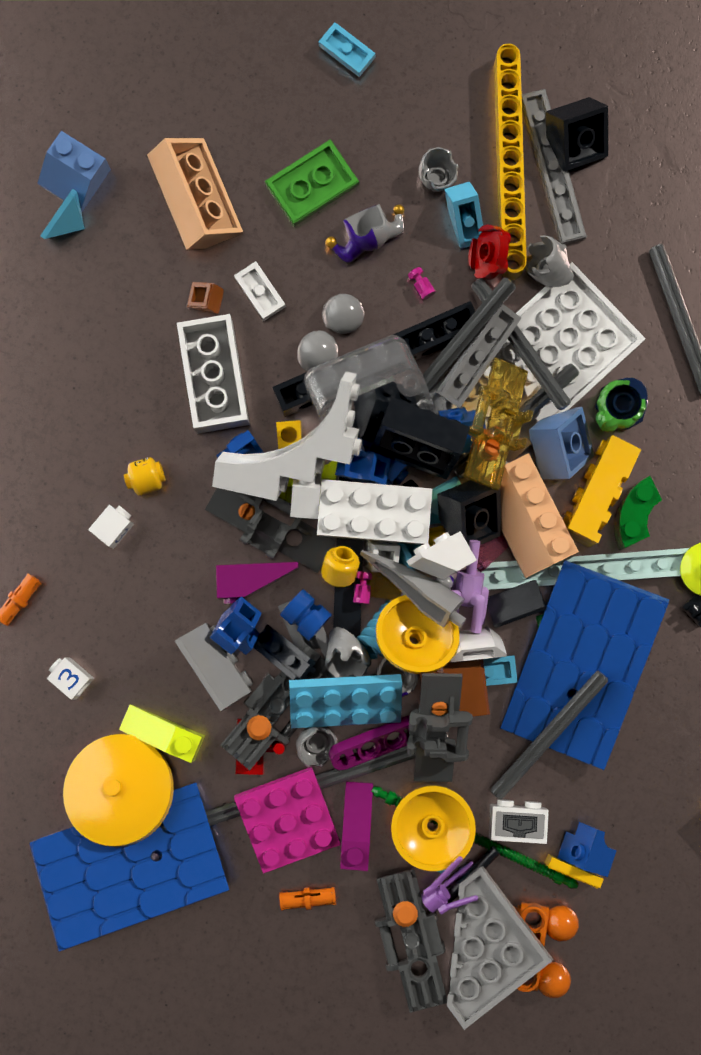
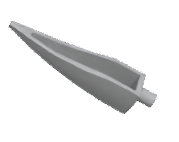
[360,550,466,628]

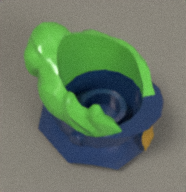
[595,377,648,432]

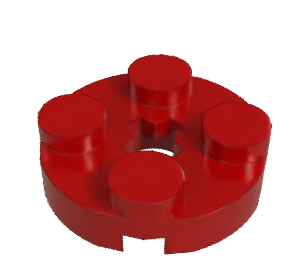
[468,224,511,280]

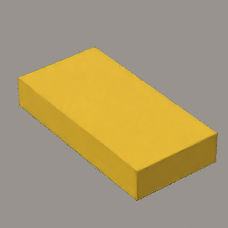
[545,853,604,889]

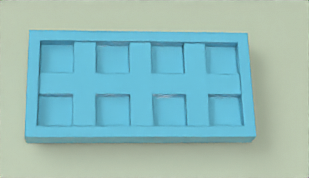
[289,674,402,729]

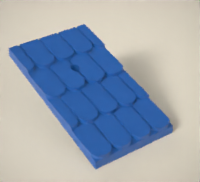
[500,560,670,770]
[29,783,229,952]

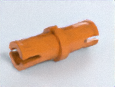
[0,573,42,626]
[279,887,336,911]

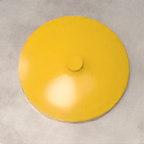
[63,734,174,847]

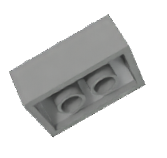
[175,623,253,711]

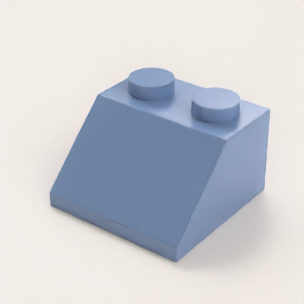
[38,131,111,212]
[529,407,594,479]

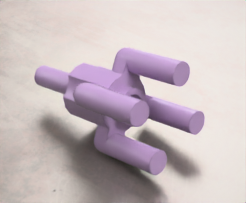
[451,540,489,633]

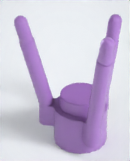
[421,856,478,915]

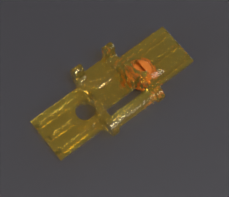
[464,357,534,491]

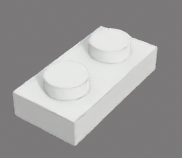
[234,261,286,321]

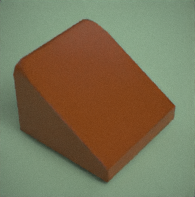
[187,282,224,314]

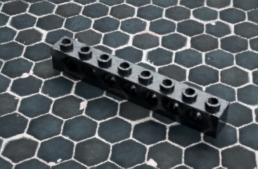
[272,301,475,417]

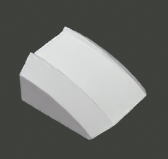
[450,626,507,662]

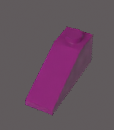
[216,562,299,604]
[340,781,373,871]

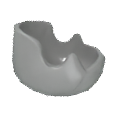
[418,147,458,192]
[322,294,365,334]
[297,330,338,371]
[296,727,337,768]

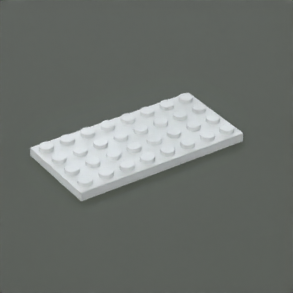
[417,262,645,477]

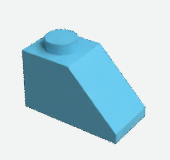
[444,181,483,249]

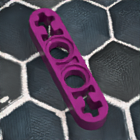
[329,715,410,770]

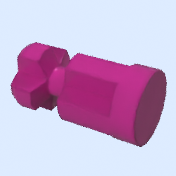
[408,267,436,300]
[353,571,372,604]

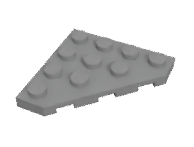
[447,866,554,1030]

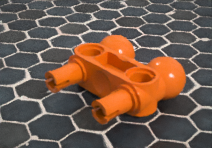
[513,902,579,998]

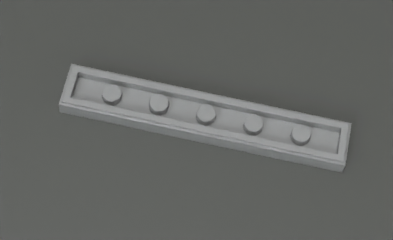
[522,89,587,244]

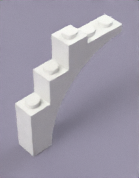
[212,372,362,501]

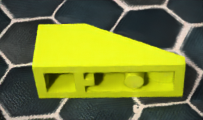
[119,704,205,763]

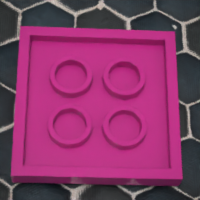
[234,767,341,874]

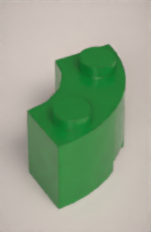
[614,476,662,550]

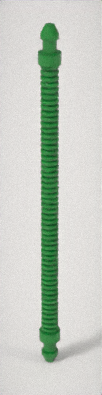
[372,787,579,889]

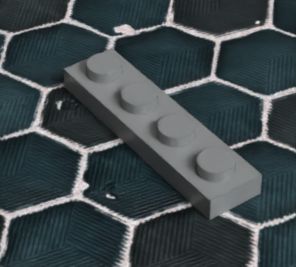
[436,304,521,408]

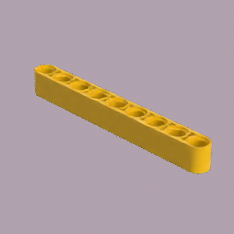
[494,43,527,280]

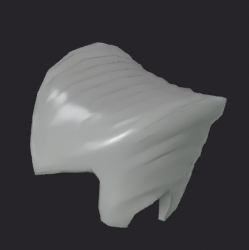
[525,235,574,287]
[325,627,371,678]

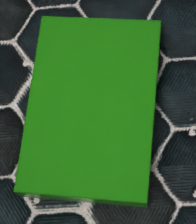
[265,139,359,226]

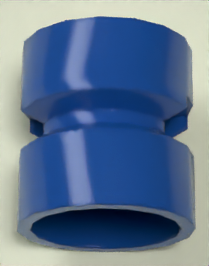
[280,589,332,641]

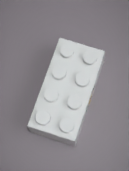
[177,314,250,434]
[317,479,432,545]

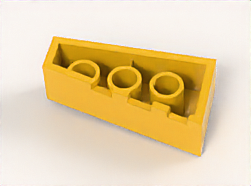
[562,435,641,548]

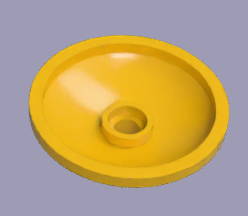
[376,595,459,674]
[391,785,476,871]

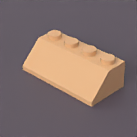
[147,138,243,250]
[481,453,579,578]

